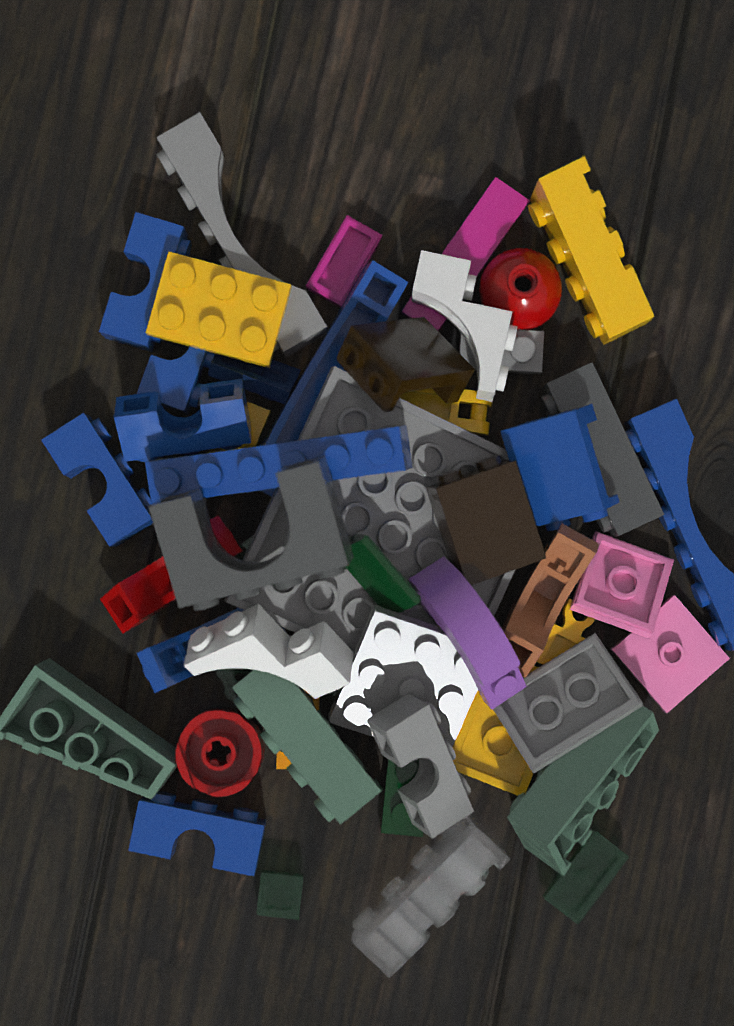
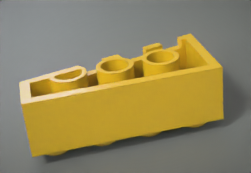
[528,156,654,345]

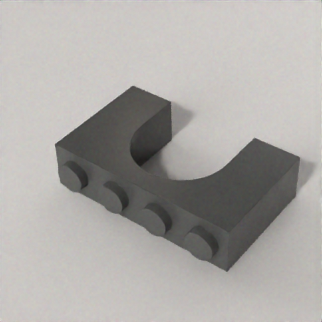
[148,456,354,611]

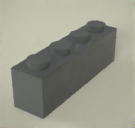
[540,362,664,537]

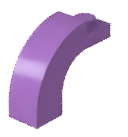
[409,556,527,710]

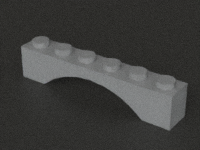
[156,112,328,358]

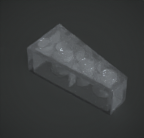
[352,814,511,978]

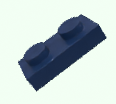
[208,354,301,405]

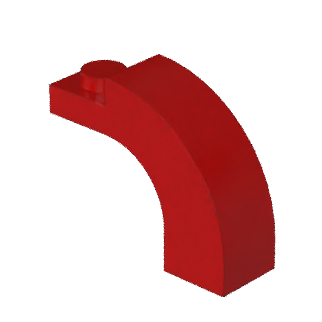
[100,515,242,634]

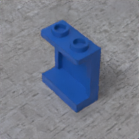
[501,404,620,531]

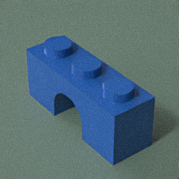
[99,212,192,352]
[137,347,216,416]
[114,378,251,462]
[41,413,153,548]
[128,791,267,876]

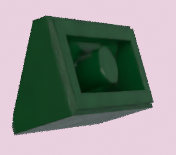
[344,533,421,613]

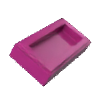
[306,215,383,308]

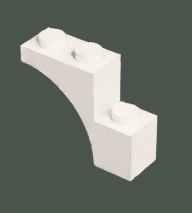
[412,250,518,402]
[184,604,354,699]

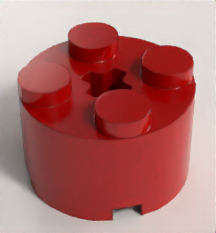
[175,707,265,797]

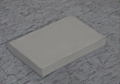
[493,633,643,774]

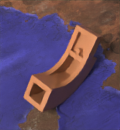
[501,524,599,678]

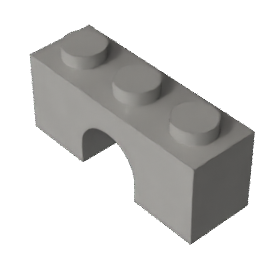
[366,693,474,839]

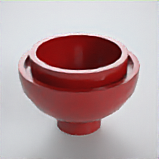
[479,248,562,330]

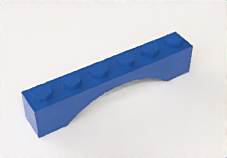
[259,260,409,497]
[624,399,734,651]
[145,425,413,504]

